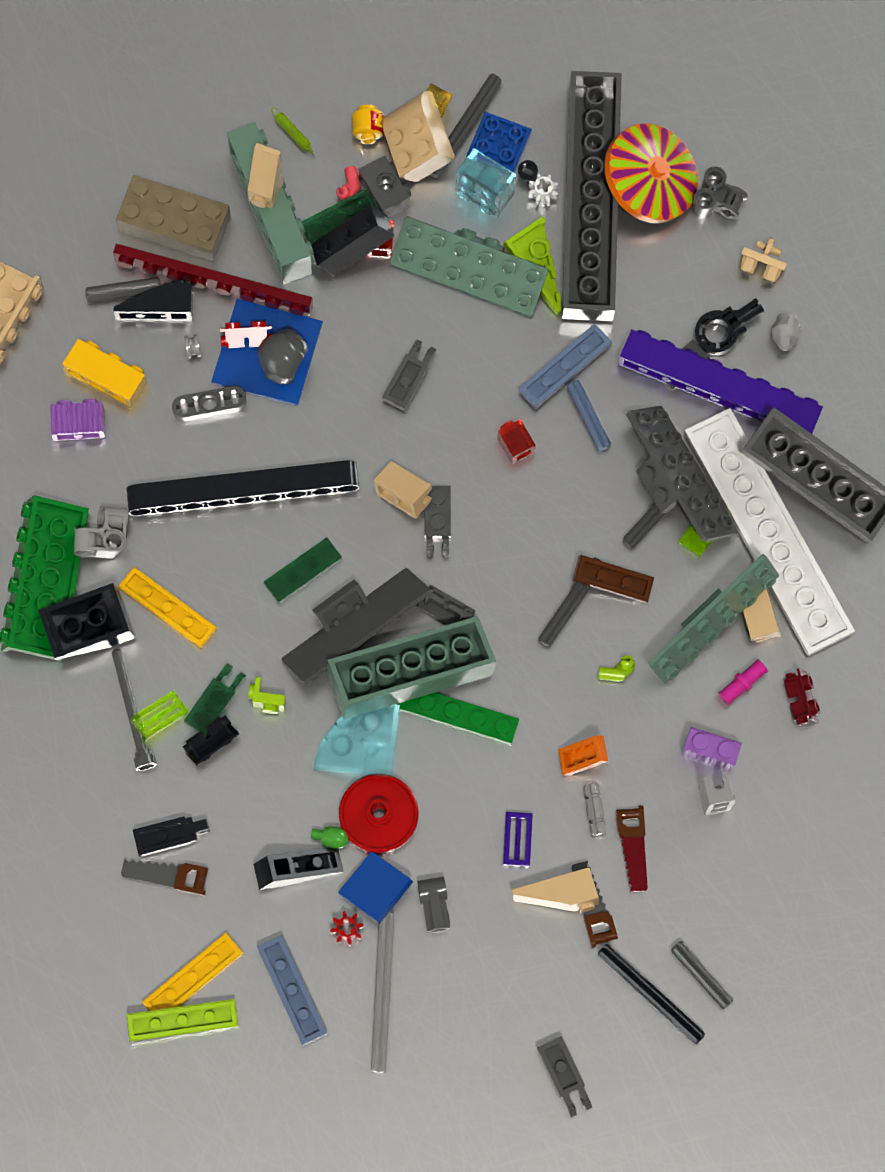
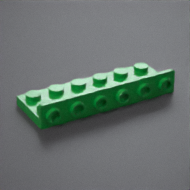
[0,495,89,661]

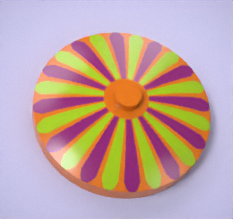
[605,123,698,223]

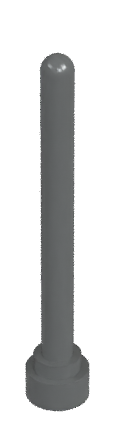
[112,648,157,771]

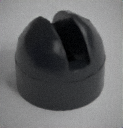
[518,160,538,182]

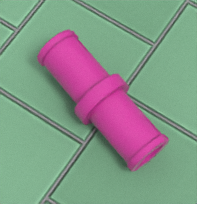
[718,659,768,706]

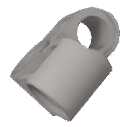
[74,506,128,559]

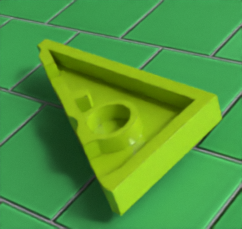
[503,216,562,315]

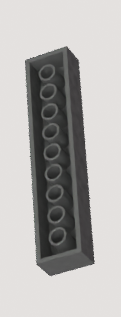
[562,71,622,321]

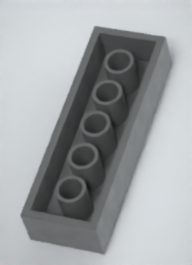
[741,407,885,542]

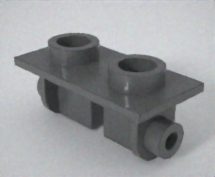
[417,585,476,625]

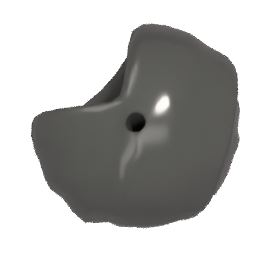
[257,329,308,385]

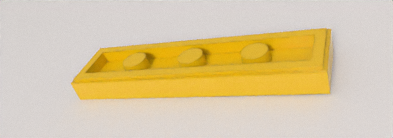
[118,567,217,650]
[142,933,243,1011]

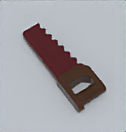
[616,805,648,892]

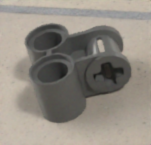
[692,166,748,219]

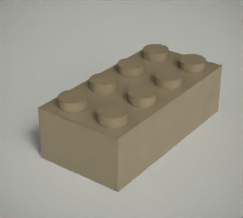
[116,175,231,262]

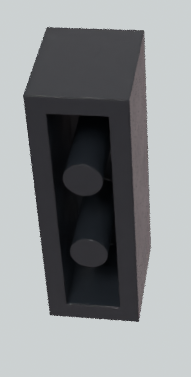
[311,205,395,276]

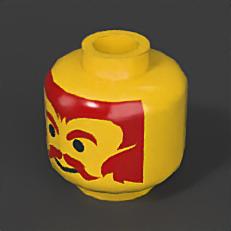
[351,105,384,144]

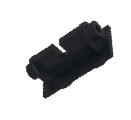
[182,715,239,766]

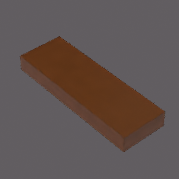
[572,555,654,603]

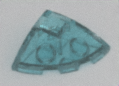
[313,703,400,777]

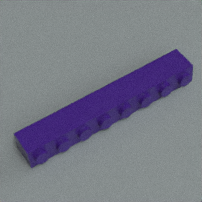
[618,329,823,434]

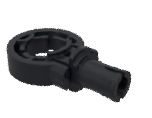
[695,298,764,356]

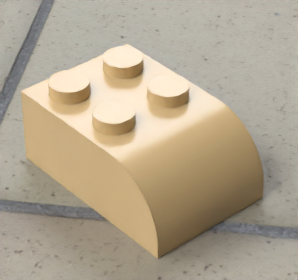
[382,91,456,182]

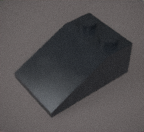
[38,583,135,660]

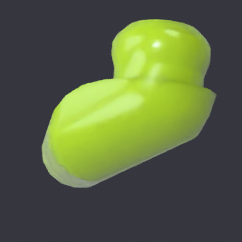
[598,655,635,682]

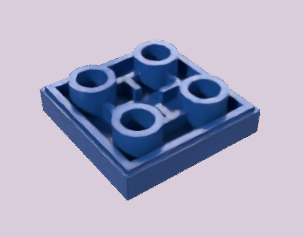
[466,112,532,175]
[338,852,413,924]

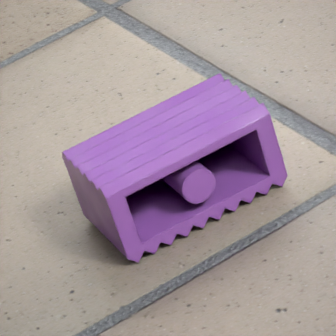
[50,399,105,441]
[682,727,742,773]

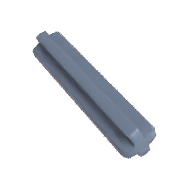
[567,380,611,451]

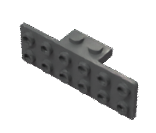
[626,406,738,542]
[281,568,432,685]

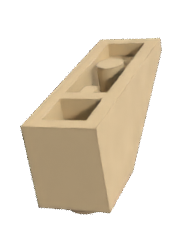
[247,143,284,209]
[512,867,599,912]

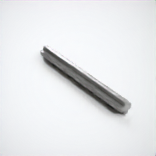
[371,911,394,1073]

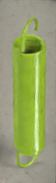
[271,108,314,154]

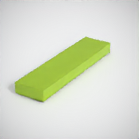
[126,999,238,1042]

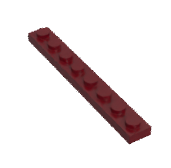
[113,244,313,316]

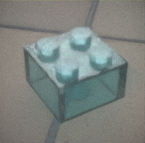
[456,148,516,217]

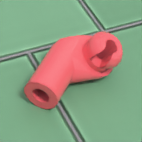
[336,166,361,202]

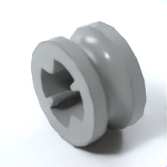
[184,334,201,359]

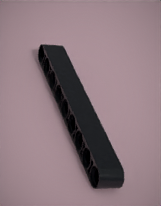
[126,460,359,516]

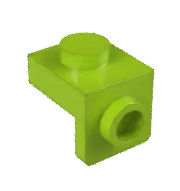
[248,676,286,714]

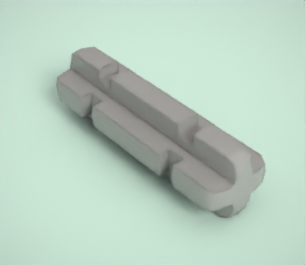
[584,783,607,836]

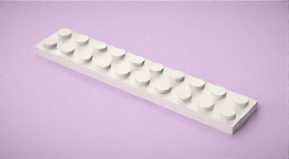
[684,408,855,656]

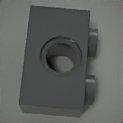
[358,156,411,217]

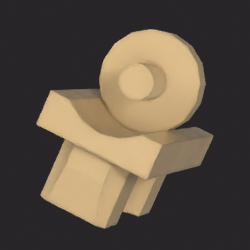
[740,237,787,283]

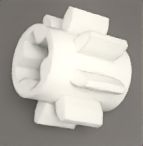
[528,174,559,207]

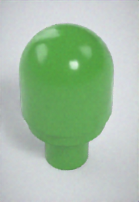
[311,826,349,849]

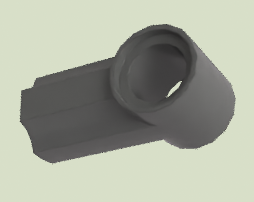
[417,877,450,933]

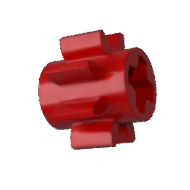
[330,911,364,946]

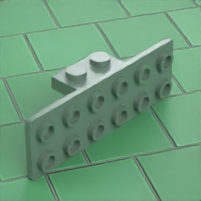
[390,216,549,316]
[647,554,779,684]

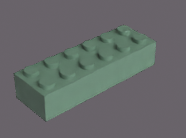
[227,122,315,285]
[326,616,496,719]

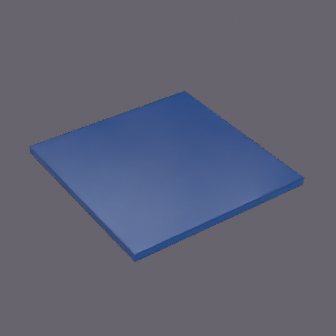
[211,299,323,406]

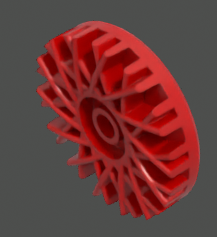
[339,774,419,855]

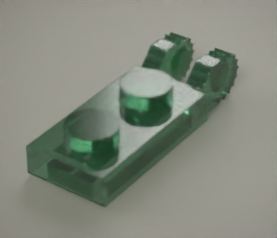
[184,663,246,737]

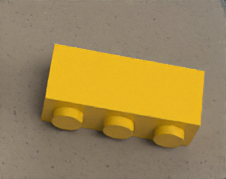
[62,339,147,408]

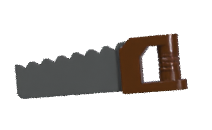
[121,859,208,896]
[572,861,618,948]

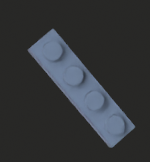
[519,324,612,409]
[257,935,327,1046]

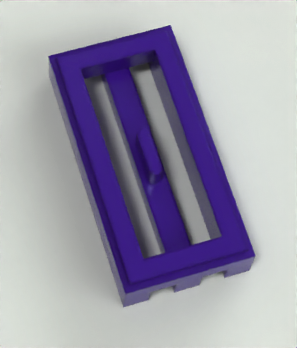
[503,812,533,868]

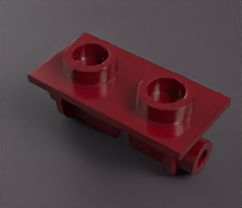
[784,669,820,726]

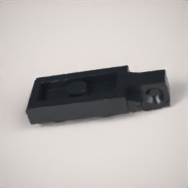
[133,816,210,857]

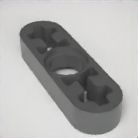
[172,386,247,422]

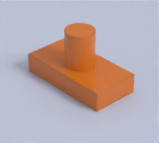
[558,735,608,775]

